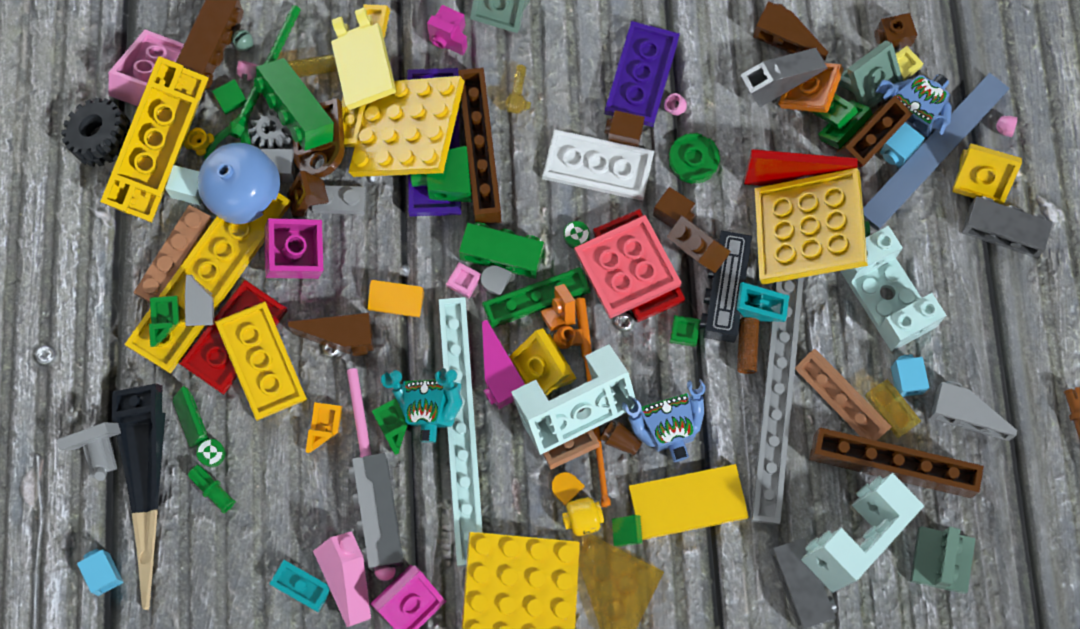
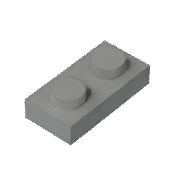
[312,186,367,215]

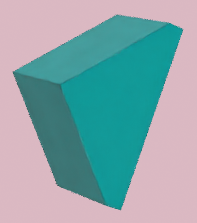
[737,282,789,322]

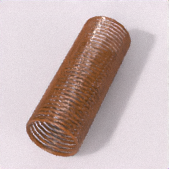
[737,317,759,374]

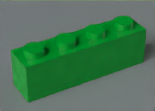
[254,58,334,151]

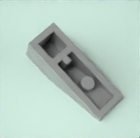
[929,381,1017,441]

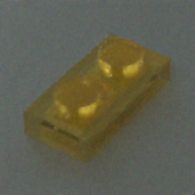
[865,378,922,439]

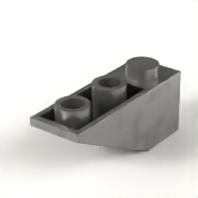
[741,48,828,107]

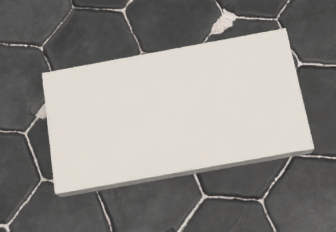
[542,129,654,201]

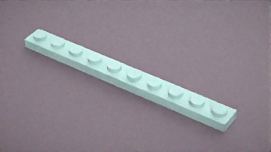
[439,297,483,567]

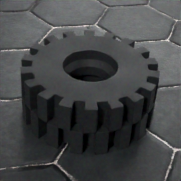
[61,98,131,167]

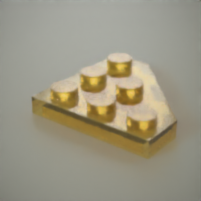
[578,534,664,629]

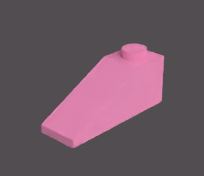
[313,531,371,627]

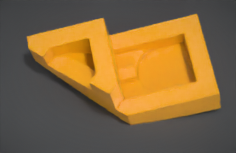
[305,402,343,453]

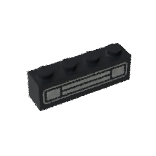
[699,230,752,343]

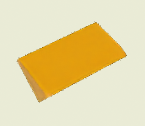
[368,280,424,318]

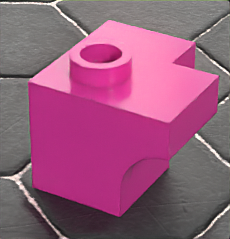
[427,5,468,55]

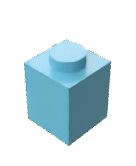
[880,122,925,169]
[891,354,929,398]
[77,549,124,596]

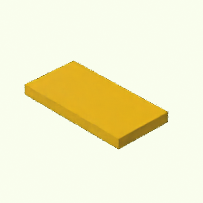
[215,302,307,421]
[629,464,749,540]

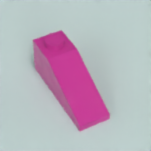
[482,320,525,409]

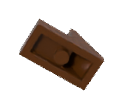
[287,171,329,218]

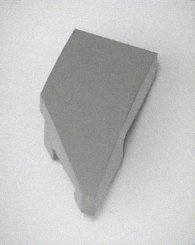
[185,275,215,326]

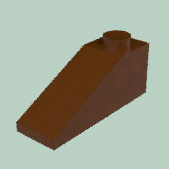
[753,1,828,62]
[288,313,374,356]

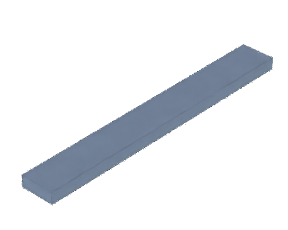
[863,73,1010,231]

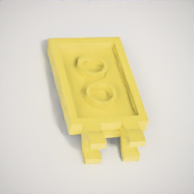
[331,7,396,110]

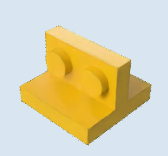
[952,143,1022,205]
[509,328,577,396]

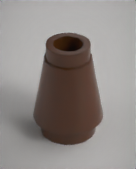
[600,420,642,456]

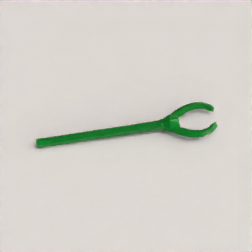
[204,5,301,159]

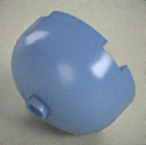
[198,143,280,224]

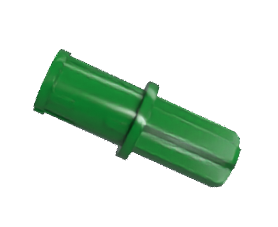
[188,465,236,514]

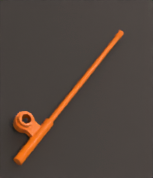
[553,298,611,507]

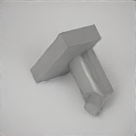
[57,422,121,481]

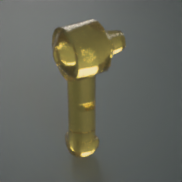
[505,64,531,114]

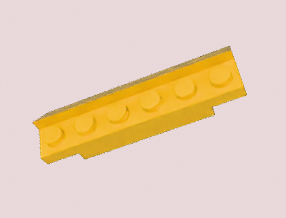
[100,56,209,223]

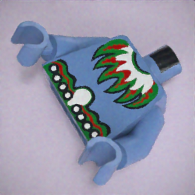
[875,74,952,138]
[622,379,705,462]

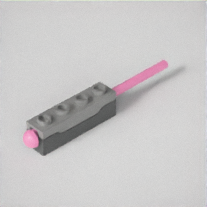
[347,368,404,581]

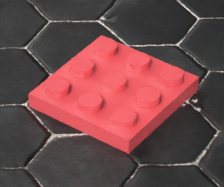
[574,215,682,319]

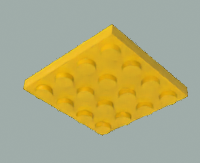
[348,76,465,177]
[755,168,868,285]
[461,532,580,629]

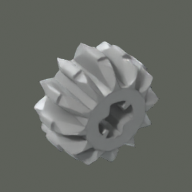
[248,110,291,150]

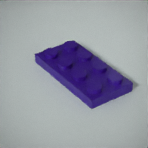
[604,21,680,127]

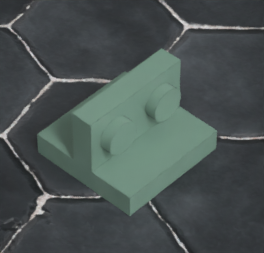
[470,0,530,33]
[838,40,903,108]
[910,526,976,594]

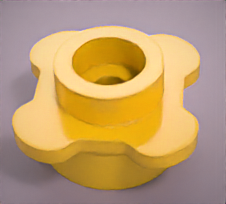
[184,127,215,156]

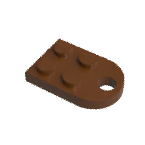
[293,98,345,178]

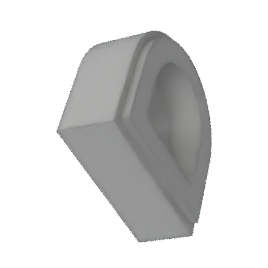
[481,266,512,296]

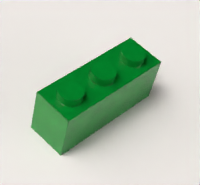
[459,222,544,279]

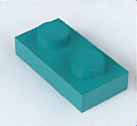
[269,560,331,613]

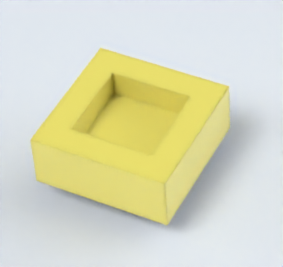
[896,46,924,81]

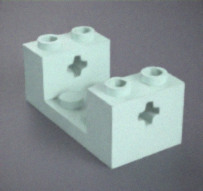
[840,226,947,352]
[511,344,636,455]
[801,473,924,593]

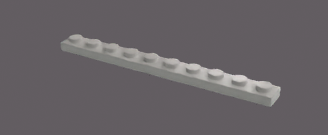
[751,277,804,525]

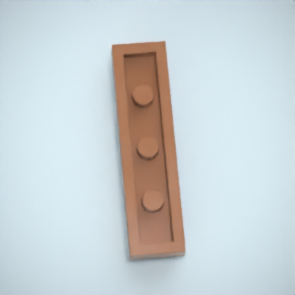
[133,205,213,303]
[795,349,892,441]

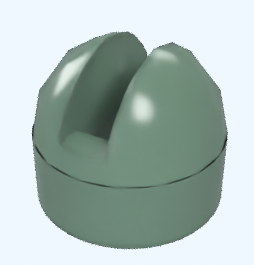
[232,29,254,52]

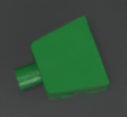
[411,146,472,202]

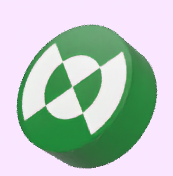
[563,221,590,248]
[196,439,226,467]

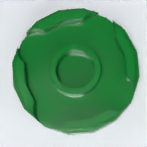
[668,133,720,184]

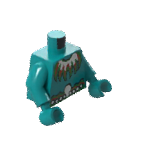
[380,368,463,443]

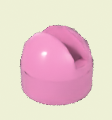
[237,61,258,81]
[664,93,687,116]
[996,116,1017,137]

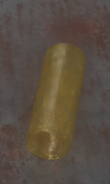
[287,54,338,78]

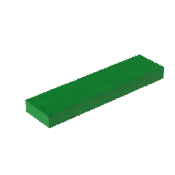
[482,267,590,328]

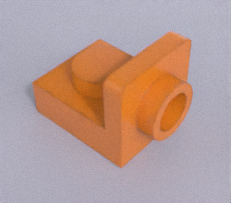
[541,284,575,331]

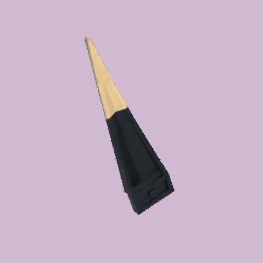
[112,383,166,610]

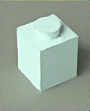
[165,165,202,205]

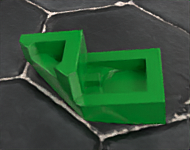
[149,296,180,347]
[372,398,408,455]

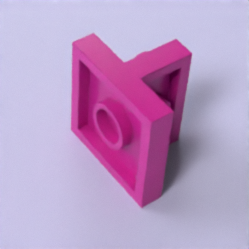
[370,565,446,629]

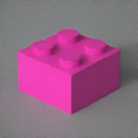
[265,218,323,279]

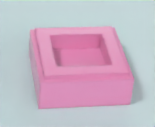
[446,262,482,299]

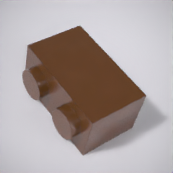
[667,216,731,273]

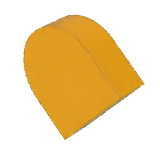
[552,472,585,507]

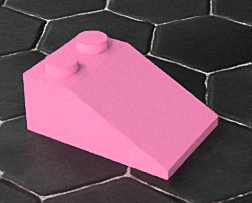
[109,30,184,106]

